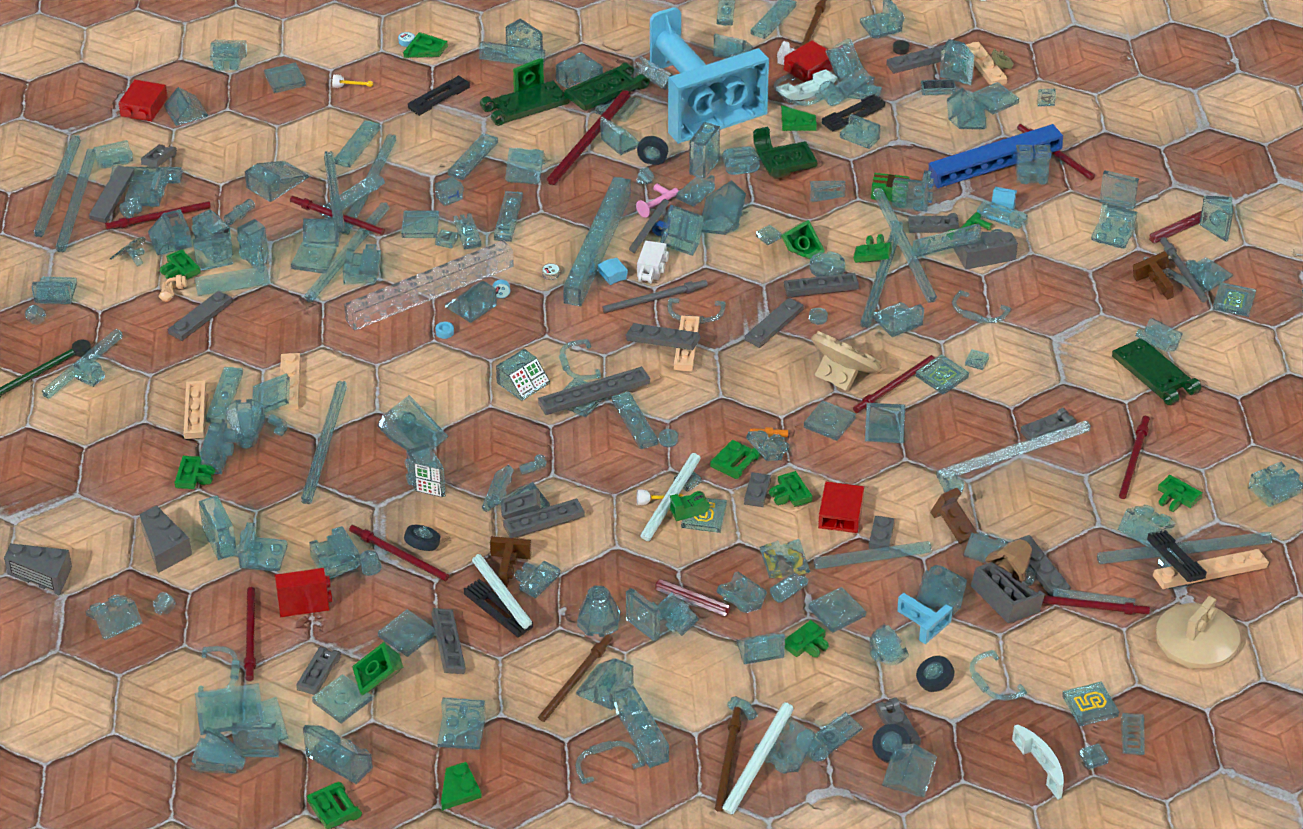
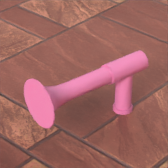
[636,184,679,218]

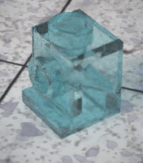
[74,355,105,387]

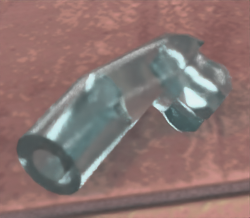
[268,414,287,436]
[519,454,546,475]

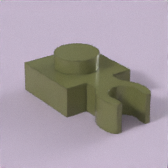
[991,48,1014,69]

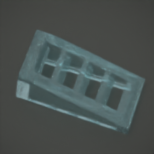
[809,181,845,202]
[1121,713,1145,755]

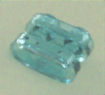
[722,146,760,175]

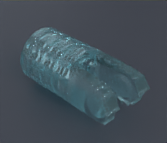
[770,573,809,603]

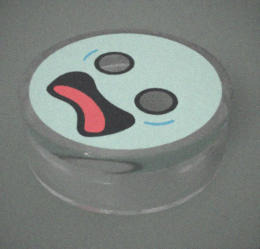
[542,263,560,280]

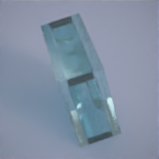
[689,122,720,179]
[660,205,704,256]
[198,495,237,560]

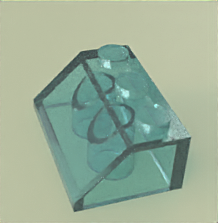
[698,180,746,235]
[195,682,264,735]
[303,725,373,784]

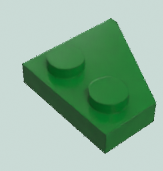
[403,32,448,58]
[781,106,817,131]
[441,762,482,811]

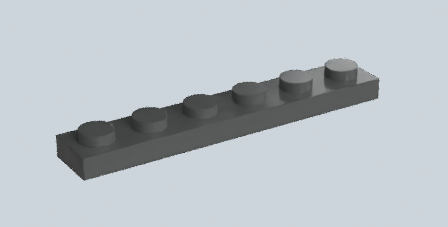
[538,366,650,415]

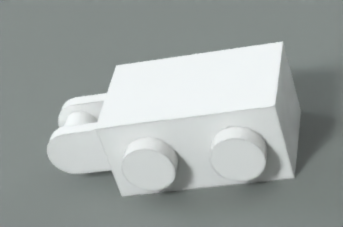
[637,241,669,284]

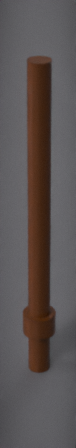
[801,0,827,46]
[538,634,613,722]
[715,707,742,812]

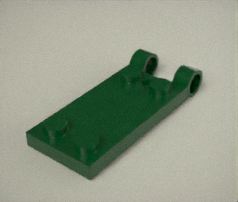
[564,62,650,111]
[480,81,569,126]
[1112,337,1201,406]

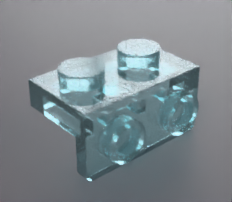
[93,140,133,169]
[677,175,715,207]
[964,532,1008,564]
[716,571,767,613]
[650,592,699,636]

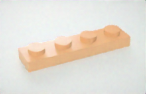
[963,42,1007,87]
[674,315,700,371]
[279,353,300,410]
[184,381,206,439]

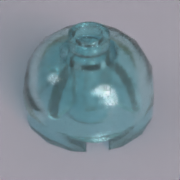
[869,623,909,666]

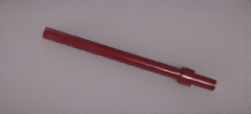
[1017,124,1095,180]
[290,195,385,236]
[105,201,211,230]
[853,355,935,413]
[1119,415,1150,499]
[349,524,449,582]
[243,587,256,682]
[1043,596,1150,615]

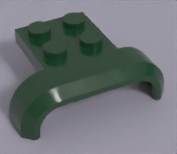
[753,126,818,179]

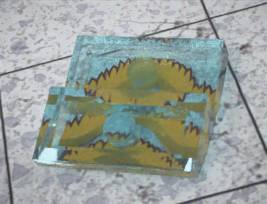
[760,539,811,578]

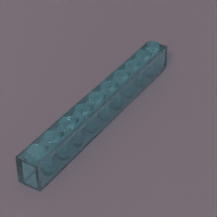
[563,177,631,306]

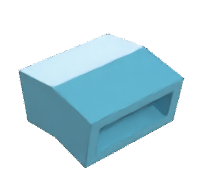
[991,187,1017,213]
[598,258,628,285]

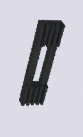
[408,75,470,116]
[822,94,885,132]
[1147,530,1207,582]
[464,579,533,637]

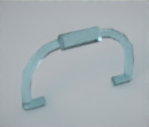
[774,74,824,106]
[952,290,1011,323]
[667,298,726,324]
[559,339,601,380]
[198,646,240,697]
[970,650,1027,701]
[575,741,645,784]

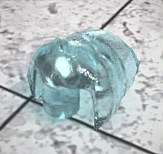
[939,475,964,493]

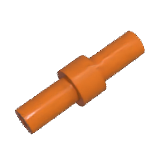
[749,427,788,439]

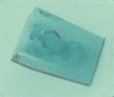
[245,161,309,202]
[377,395,448,459]

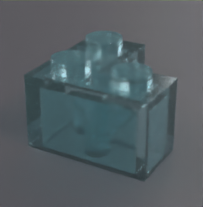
[556,52,603,88]

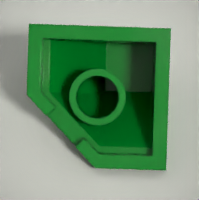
[781,220,825,260]

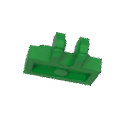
[853,234,892,263]
[160,249,201,279]
[174,455,215,489]
[769,471,813,507]
[1158,475,1203,512]
[782,620,829,658]

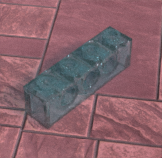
[614,685,669,768]

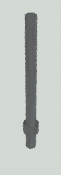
[1160,237,1208,303]
[602,279,708,313]

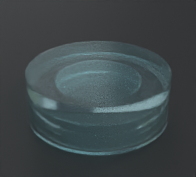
[809,308,828,325]
[659,429,678,447]

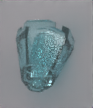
[225,399,266,449]
[577,585,620,637]
[190,727,246,774]

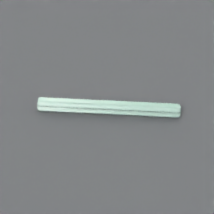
[641,453,701,541]
[472,554,532,629]
[723,702,794,815]

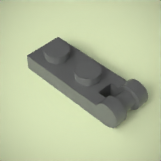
[141,144,177,169]
[908,213,959,233]
[1020,408,1076,444]
[296,646,341,696]
[875,697,921,748]

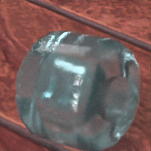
[25,305,46,325]
[153,592,176,615]

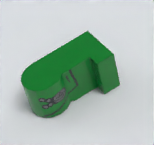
[670,491,710,522]

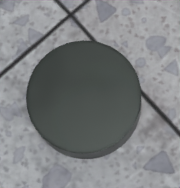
[893,40,910,55]
[72,340,91,357]

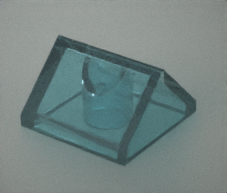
[713,34,753,59]
[164,87,208,126]
[600,116,640,155]
[1199,195,1233,242]
[303,219,342,247]
[865,403,905,443]
[736,632,785,664]
[882,744,937,798]

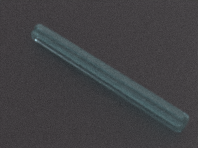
[42,329,123,399]
[814,541,931,569]

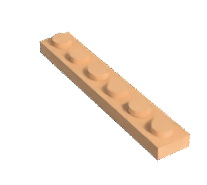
[1153,549,1269,589]

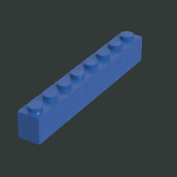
[928,124,1063,188]

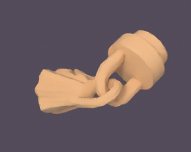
[158,275,187,302]

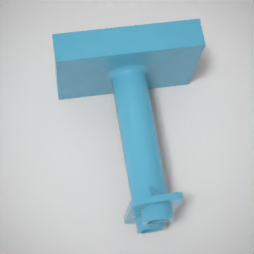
[650,7,769,144]

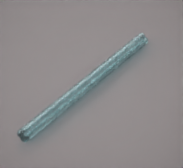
[340,134,396,234]
[33,135,81,237]
[56,148,96,252]
[324,151,345,233]
[873,188,937,303]
[304,202,390,302]
[860,221,903,328]
[301,381,347,504]
[936,421,1091,481]
[1097,532,1272,564]

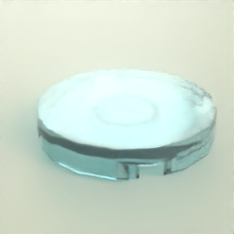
[810,252,845,277]

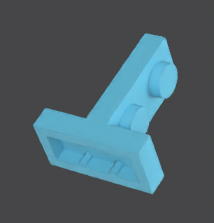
[897,593,953,645]

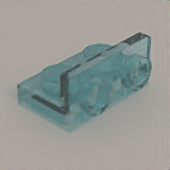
[840,114,880,149]
[1135,318,1183,352]

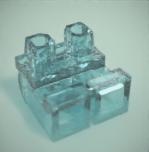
[210,39,247,70]
[1015,145,1051,184]
[343,244,382,285]
[200,422,238,474]
[1248,462,1303,507]
[309,526,360,579]
[916,565,967,616]

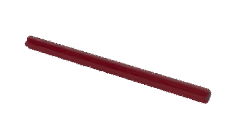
[547,90,631,185]

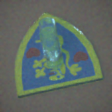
[110,237,146,267]

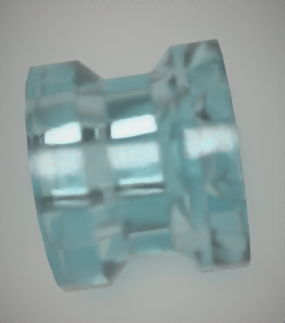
[119,197,142,218]
[359,550,382,576]

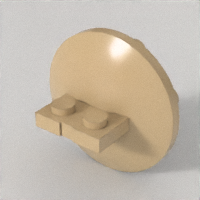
[811,331,881,392]
[1156,596,1240,669]

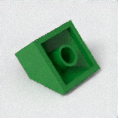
[513,58,544,92]
[352,642,404,695]

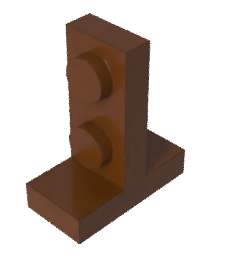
[1132,251,1174,300]
[930,487,978,544]
[490,536,532,587]

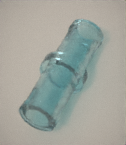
[224,199,255,225]

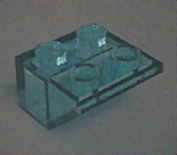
[947,87,986,130]
[148,209,192,255]
[237,219,269,273]
[445,281,497,323]
[576,658,634,710]

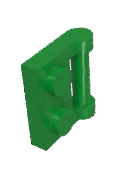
[710,439,761,479]
[306,782,362,829]

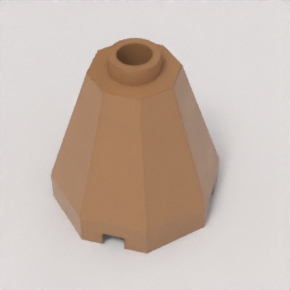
[985,539,1032,583]

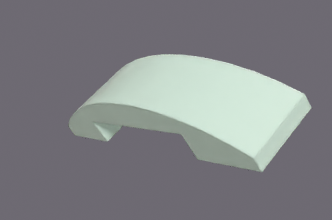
[776,69,837,100]
[1012,725,1064,799]

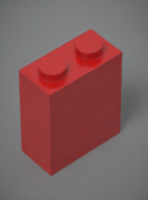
[784,40,836,82]
[118,79,168,122]
[818,481,865,533]
[275,568,332,618]

